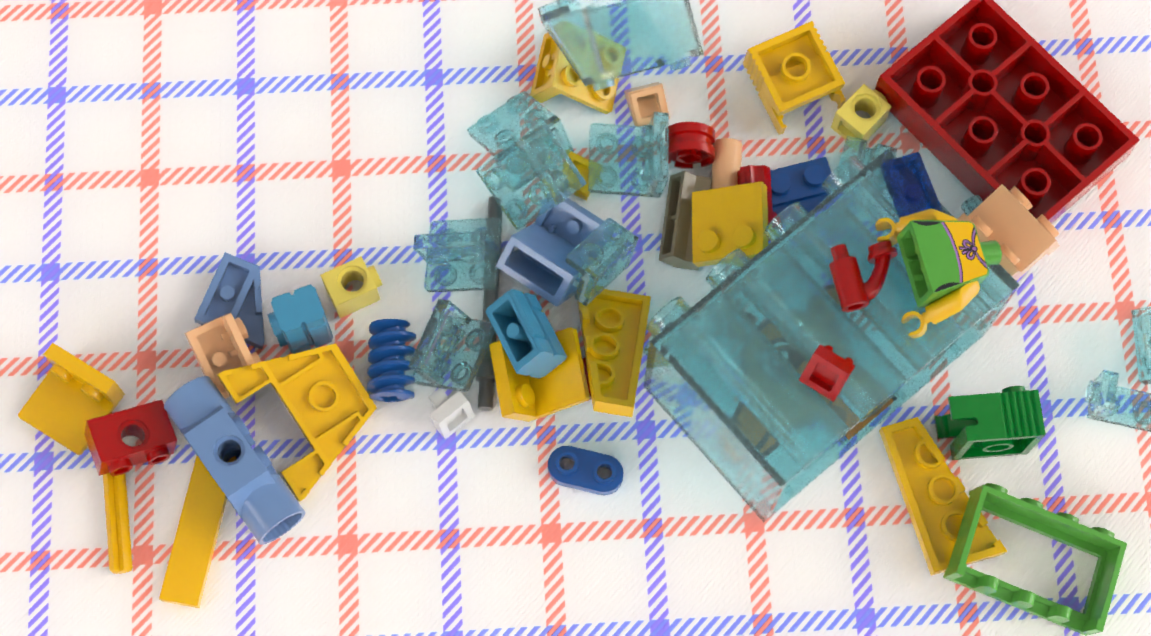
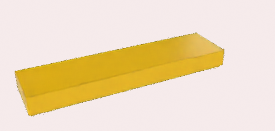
[159,455,237,608]

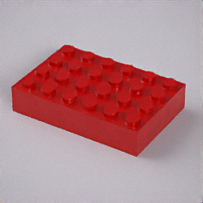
[874,0,1140,223]

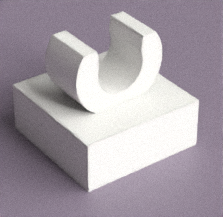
[428,388,475,440]

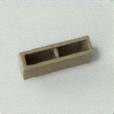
[659,170,711,271]

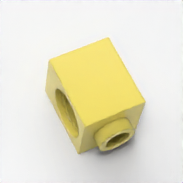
[831,84,892,150]
[320,256,383,318]

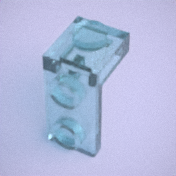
[1085,370,1151,432]

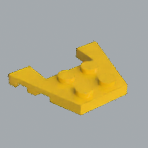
[217,343,377,502]

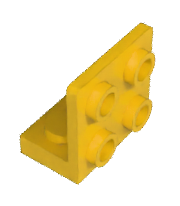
[530,22,624,114]
[489,327,590,422]
[18,342,125,455]

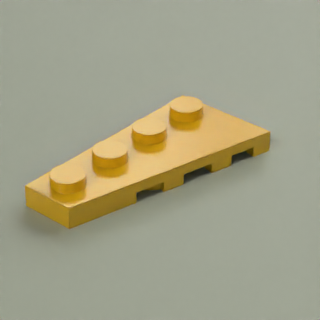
[576,284,651,417]
[879,417,1007,576]

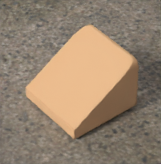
[624,82,670,127]

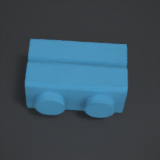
[267,284,334,354]
[485,289,567,379]

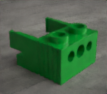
[934,386,1046,460]

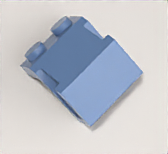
[495,190,616,307]

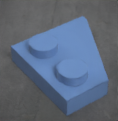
[194,252,264,350]

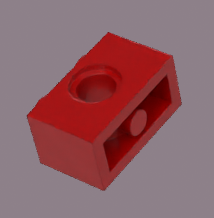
[84,399,177,476]

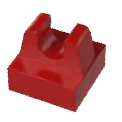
[799,344,856,402]

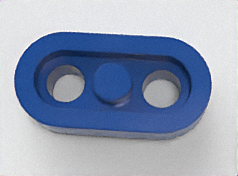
[548,446,624,496]

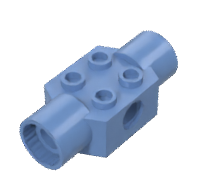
[164,376,306,545]

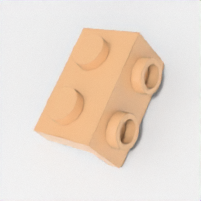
[184,313,262,399]

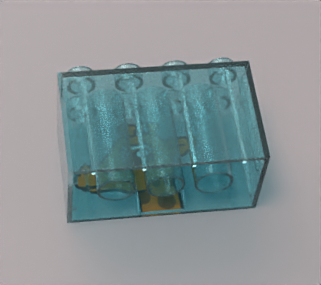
[643,149,1020,522]

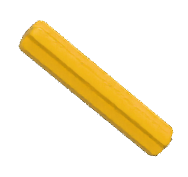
[103,473,133,574]

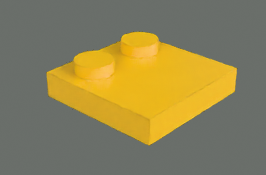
[692,181,769,267]

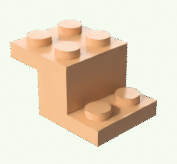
[957,184,1060,285]

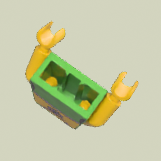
[875,209,1002,338]

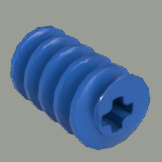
[367,319,416,402]

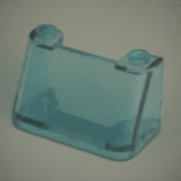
[537,0,704,91]

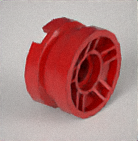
[664,121,715,169]

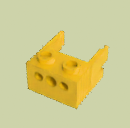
[743,21,846,135]

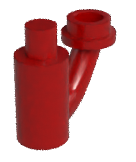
[829,241,898,312]

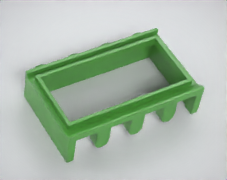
[943,483,1127,636]

